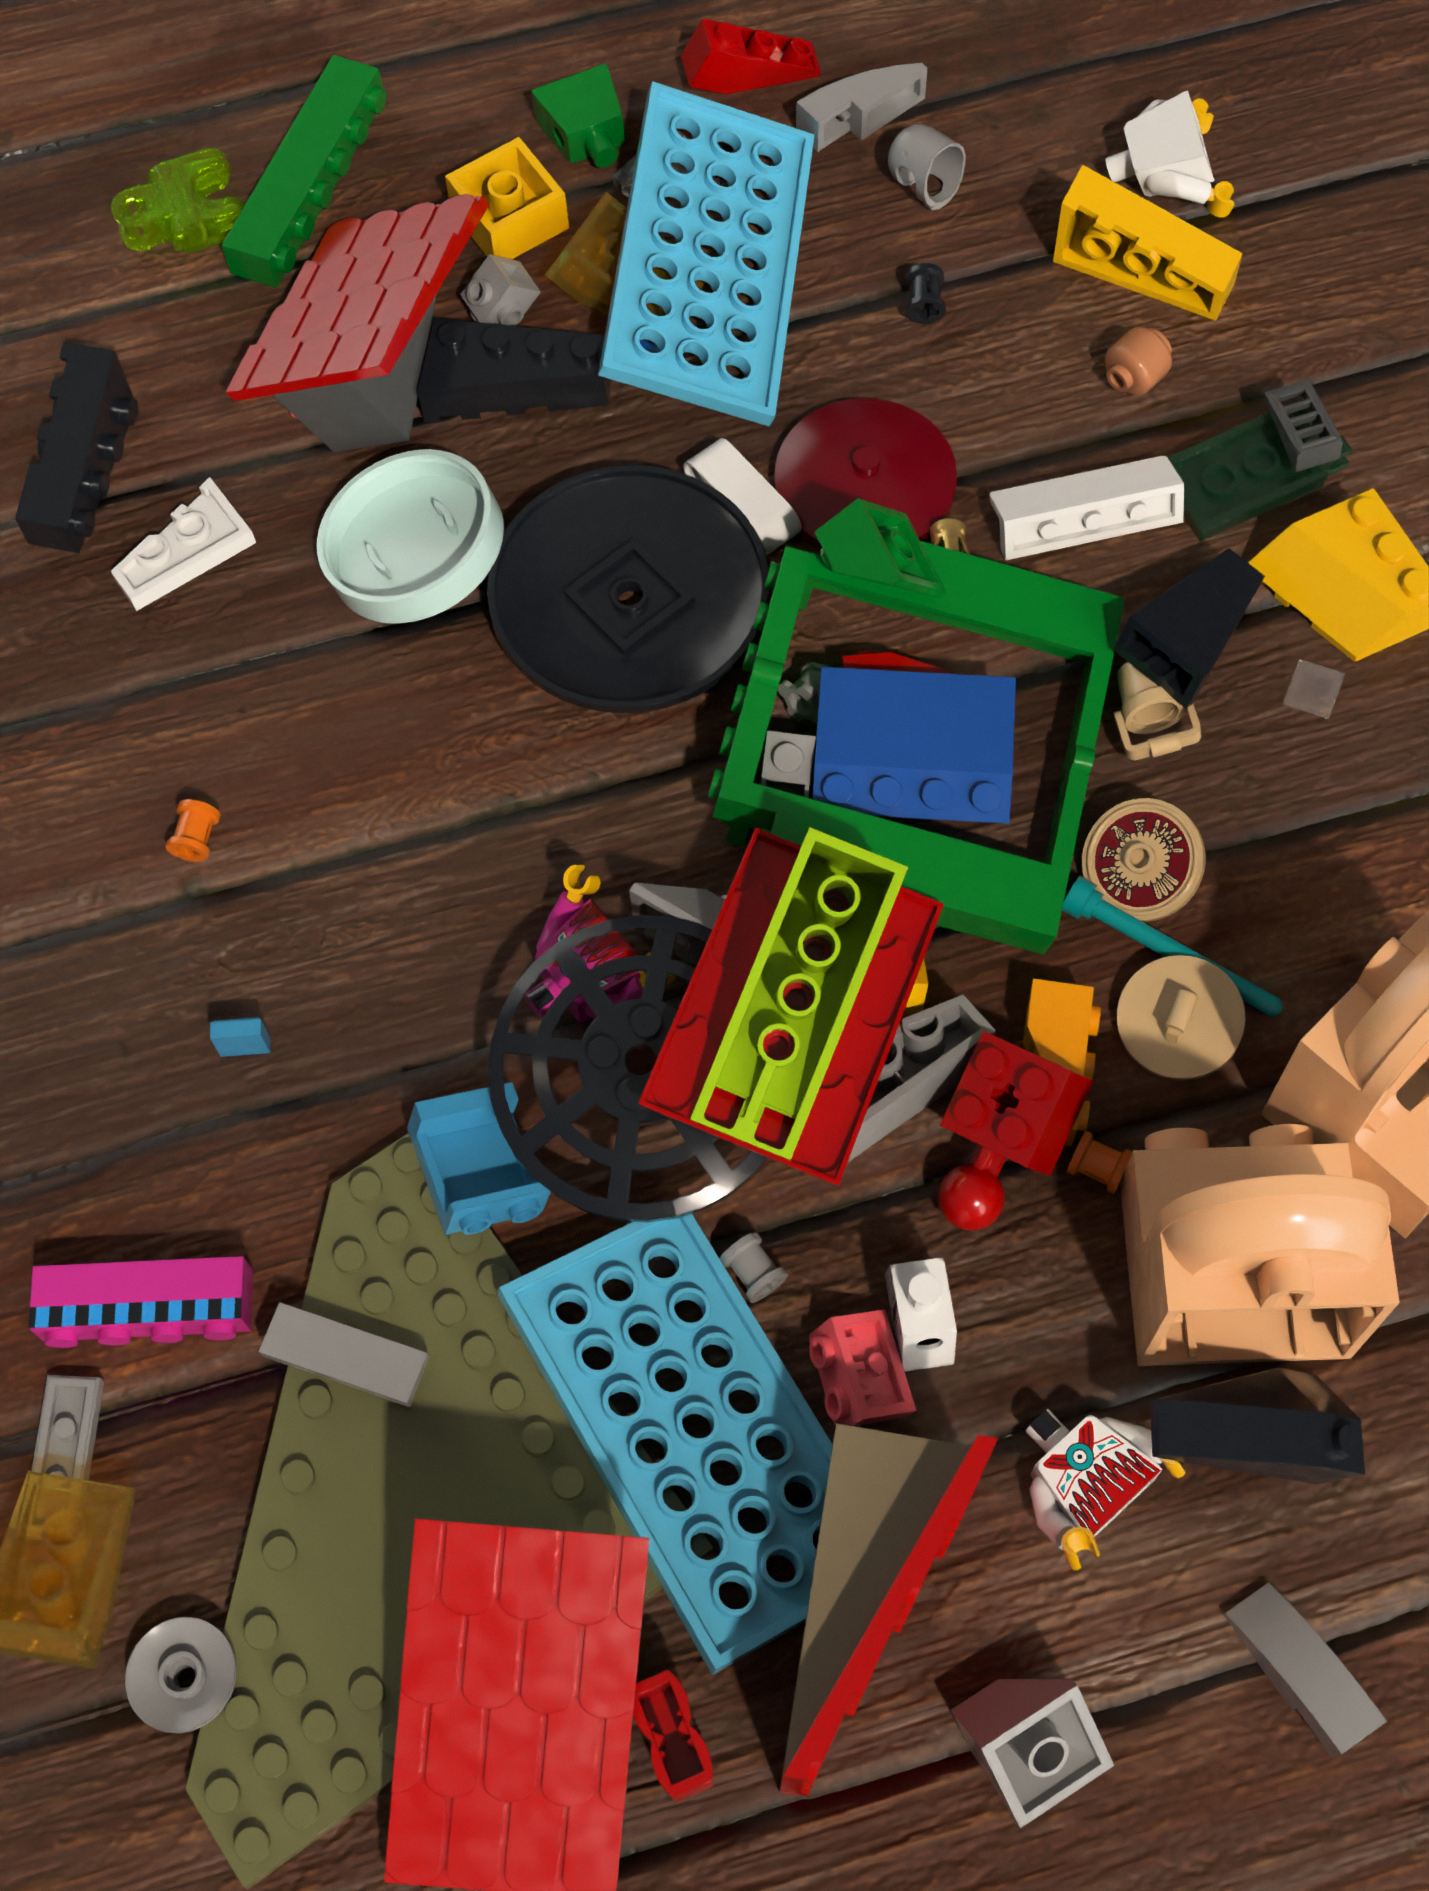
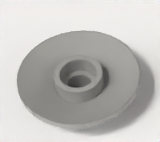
[125,1617,237,1733]

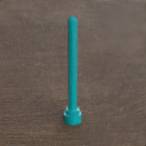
[1062,876,1283,1016]

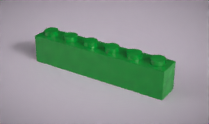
[221,55,387,288]

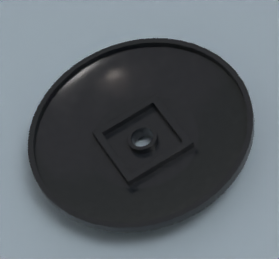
[487,465,769,713]

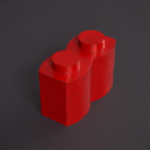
[633,1670,714,1803]

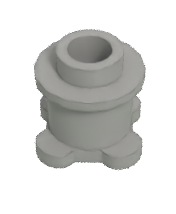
[778,662,829,724]

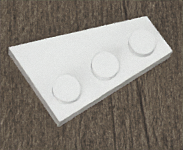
[111,477,256,611]

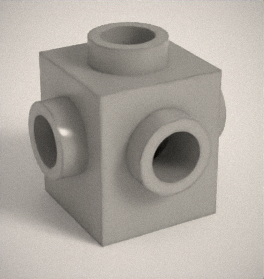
[460,254,541,326]

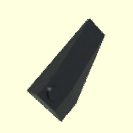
[1150,1368,1365,1484]

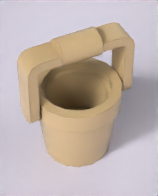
[1113,662,1201,760]

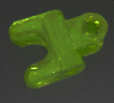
[111,148,245,253]

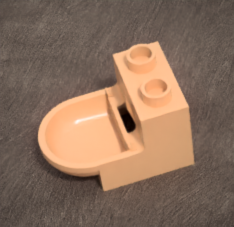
[1261,909,1429,1239]
[1120,1124,1399,1366]

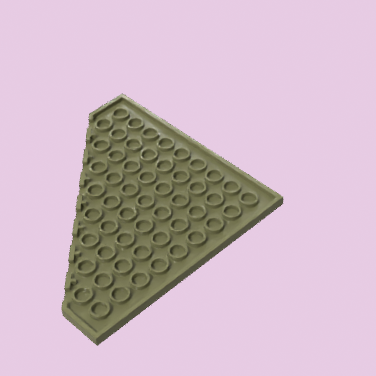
[185,1133,714,1889]

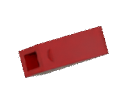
[681,18,821,94]

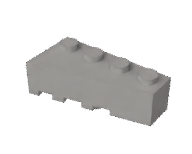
[848,995,995,1162]

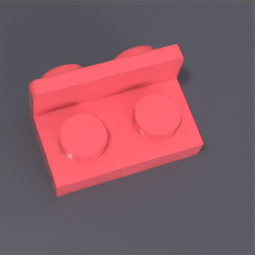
[809,1309,917,1428]

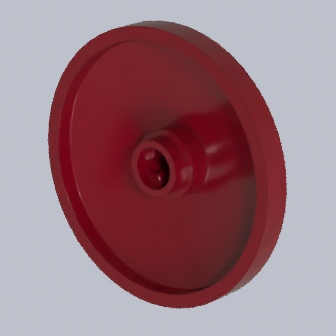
[774,398,957,551]

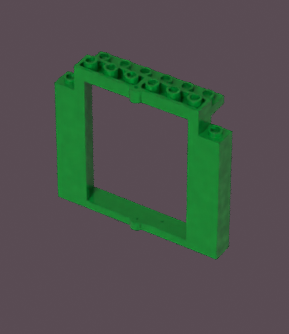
[708,541,1125,955]

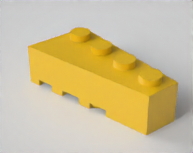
[1053,164,1243,321]

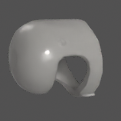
[888,124,966,210]

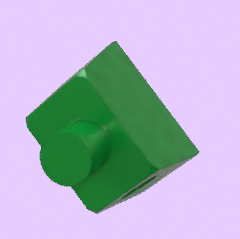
[531,63,625,168]

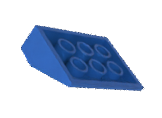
[813,667,1016,824]

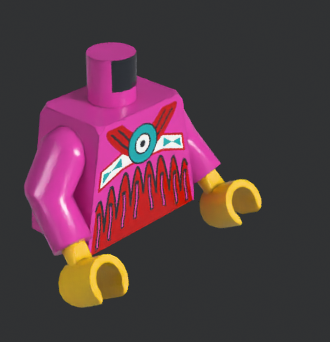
[524,865,676,1022]

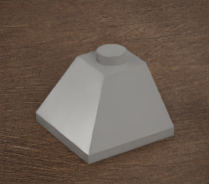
[629,883,727,967]
[951,1679,1114,1828]

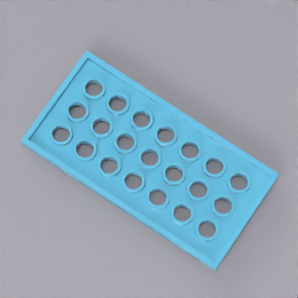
[598,81,815,426]
[497,1214,832,1675]

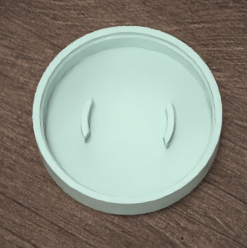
[317,449,504,623]

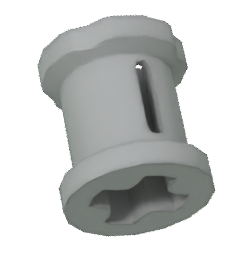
[720,1232,788,1303]

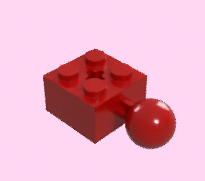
[938,1031,1094,1231]

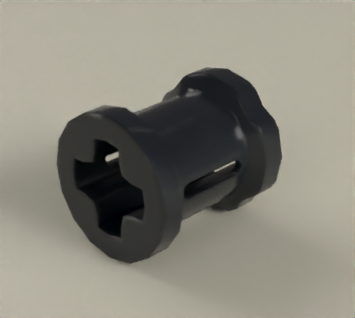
[905,263,946,324]

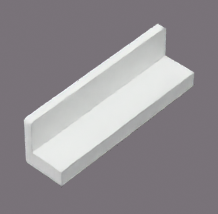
[990,456,1184,560]

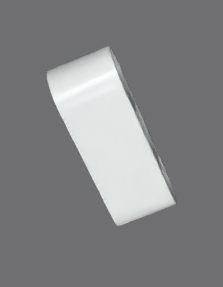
[683,438,802,556]

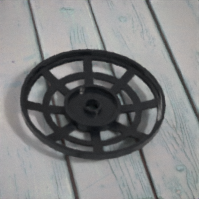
[488,915,768,1223]

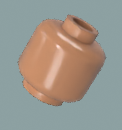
[1105,327,1172,396]

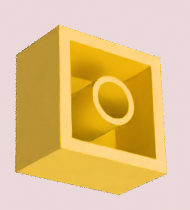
[445,137,569,259]

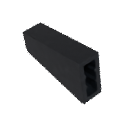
[1113,548,1265,709]

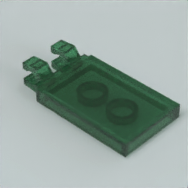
[1168,408,1352,542]

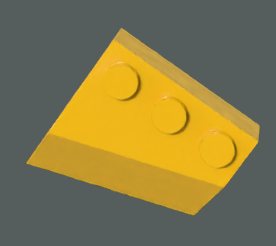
[1248,488,1429,662]

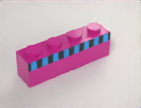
[28,1256,254,1348]

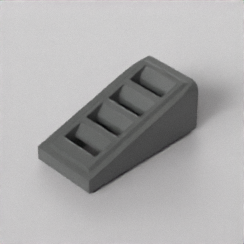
[1264,379,1343,472]

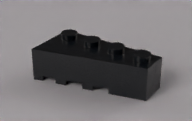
[417,318,612,424]
[15,342,138,553]

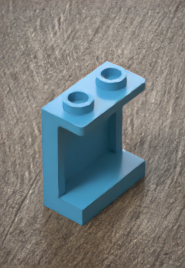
[407,1082,551,1235]

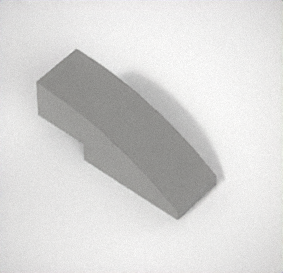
[796,63,927,152]
[1223,1583,1387,1759]

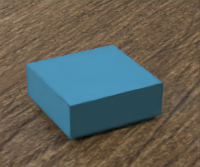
[210,1017,271,1057]

